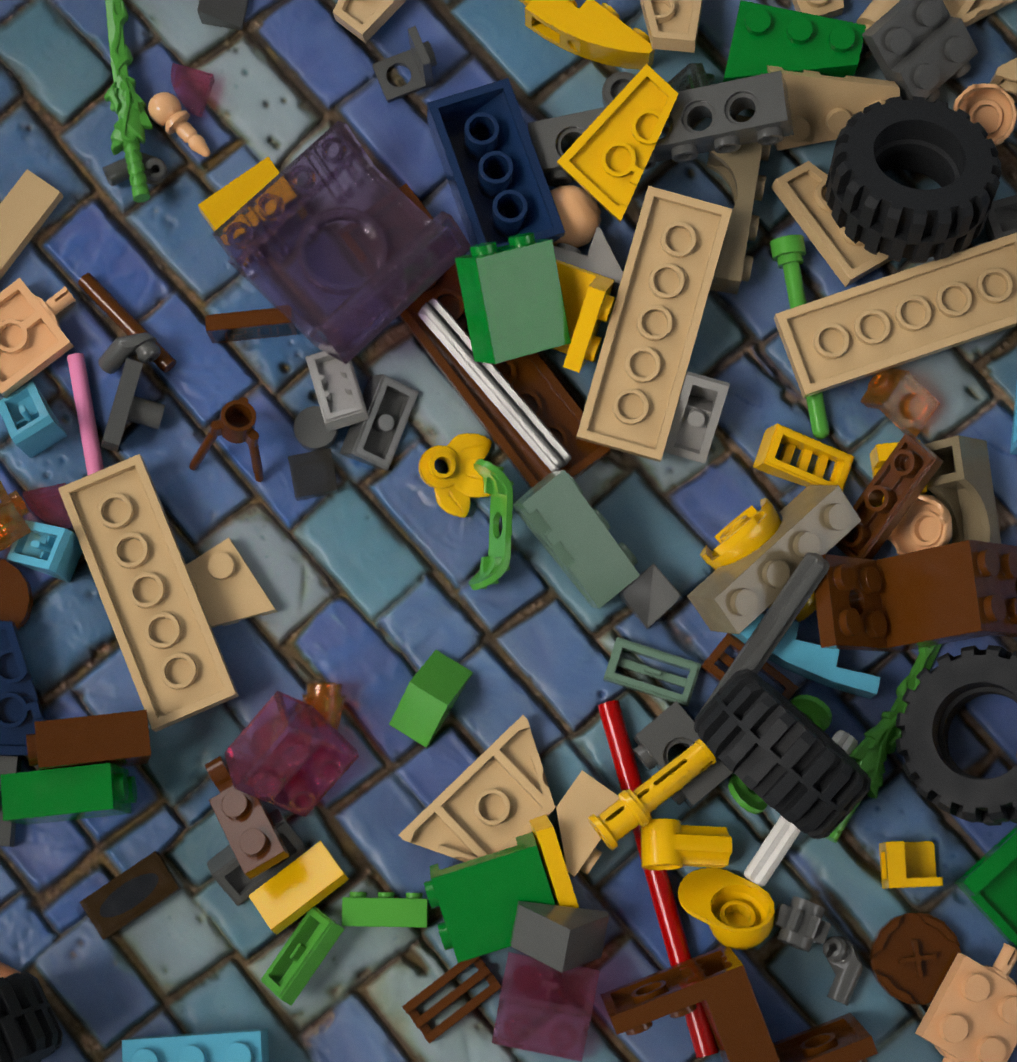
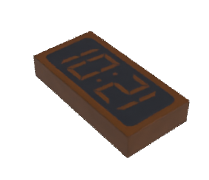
[205,307,297,343]

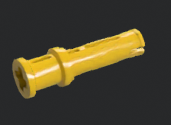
[587,739,717,851]

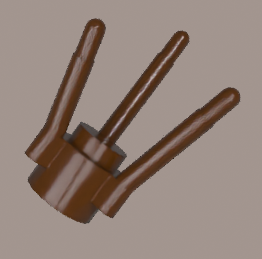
[189,397,264,482]

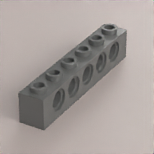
[528,70,794,187]

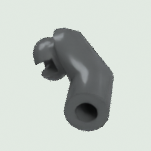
[103,152,167,186]
[98,332,160,374]

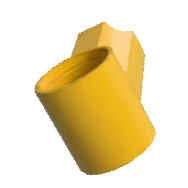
[640,818,732,870]

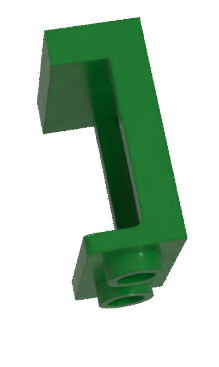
[954,825,1017,949]
[424,832,556,963]

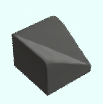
[619,563,682,629]

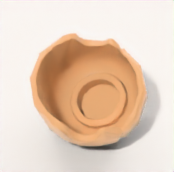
[952,83,1017,146]
[550,185,601,248]
[887,493,953,555]

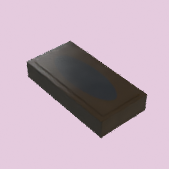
[80,851,182,940]

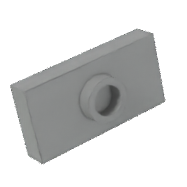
[305,344,369,432]

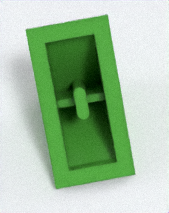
[389,650,473,748]

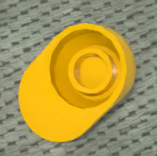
[678,867,775,950]

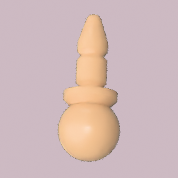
[148,92,211,157]

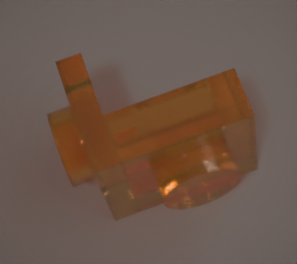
[861,369,941,437]
[0,481,31,551]

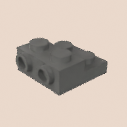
[862,0,979,103]

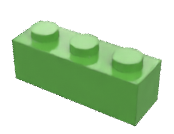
[342,892,429,928]

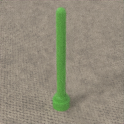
[770,235,830,440]

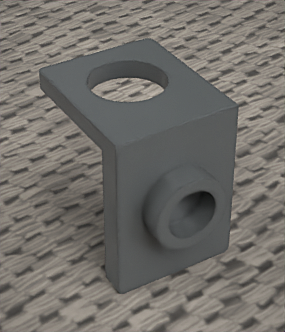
[372,26,437,102]

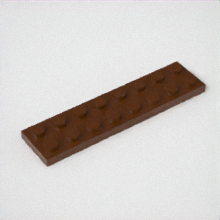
[337,183,611,489]

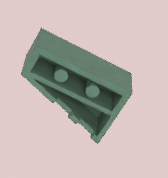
[513,470,640,609]

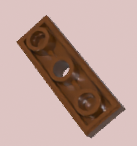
[836,433,944,559]

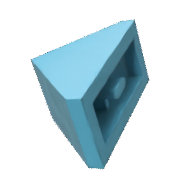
[0,380,68,458]
[6,519,82,583]

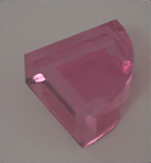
[171,63,215,117]
[23,483,73,528]

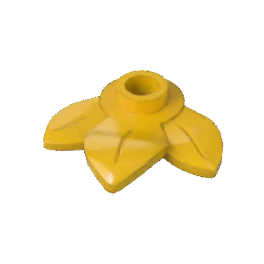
[418,433,492,518]

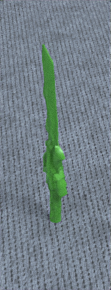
[104,0,153,203]
[825,644,942,843]

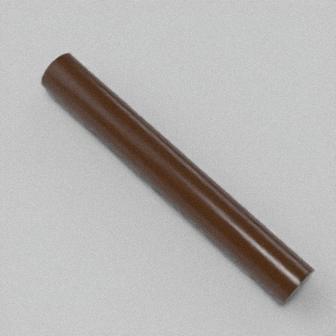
[78,273,177,373]

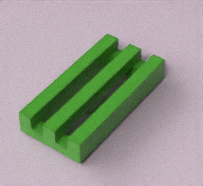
[261,906,344,1006]

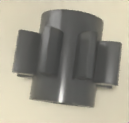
[774,896,832,952]

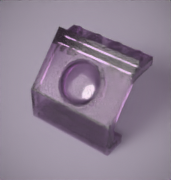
[212,121,471,364]

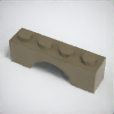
[706,115,771,294]
[924,435,1001,544]
[687,485,861,635]

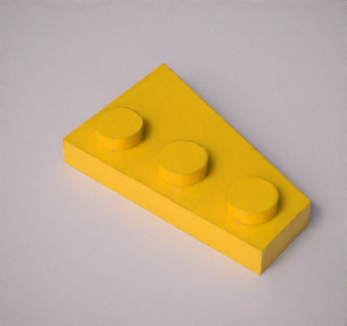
[557,64,679,223]

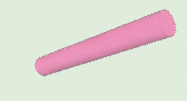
[67,353,104,475]

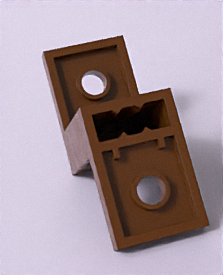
[814,540,1017,652]
[600,946,878,1062]

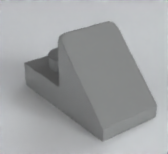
[554,226,623,296]
[664,371,730,464]

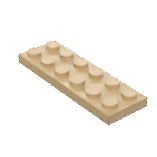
[576,186,732,462]
[773,232,1017,398]
[58,454,239,732]

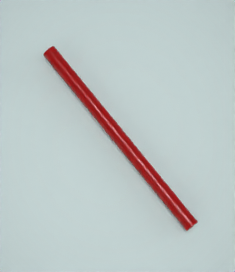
[598,700,718,1058]

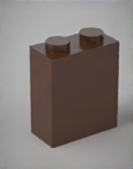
[26,710,151,770]

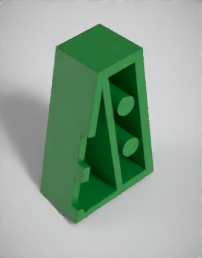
[723,0,866,82]

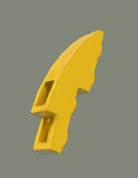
[519,0,655,70]

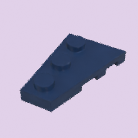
[0,621,46,755]

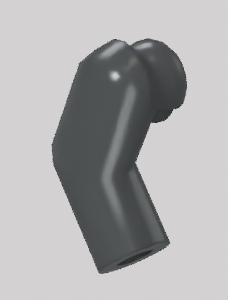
[823,936,863,1006]

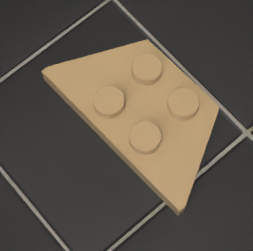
[399,715,556,862]

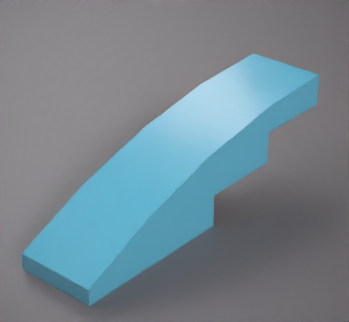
[732,614,881,699]

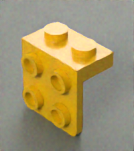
[552,260,615,373]

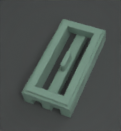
[603,637,701,707]

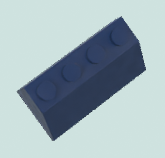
[427,78,565,247]

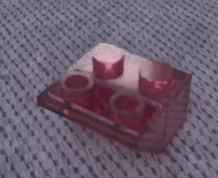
[224,691,359,817]
[492,952,600,1062]

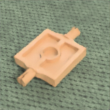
[0,278,76,398]
[915,943,1017,1062]

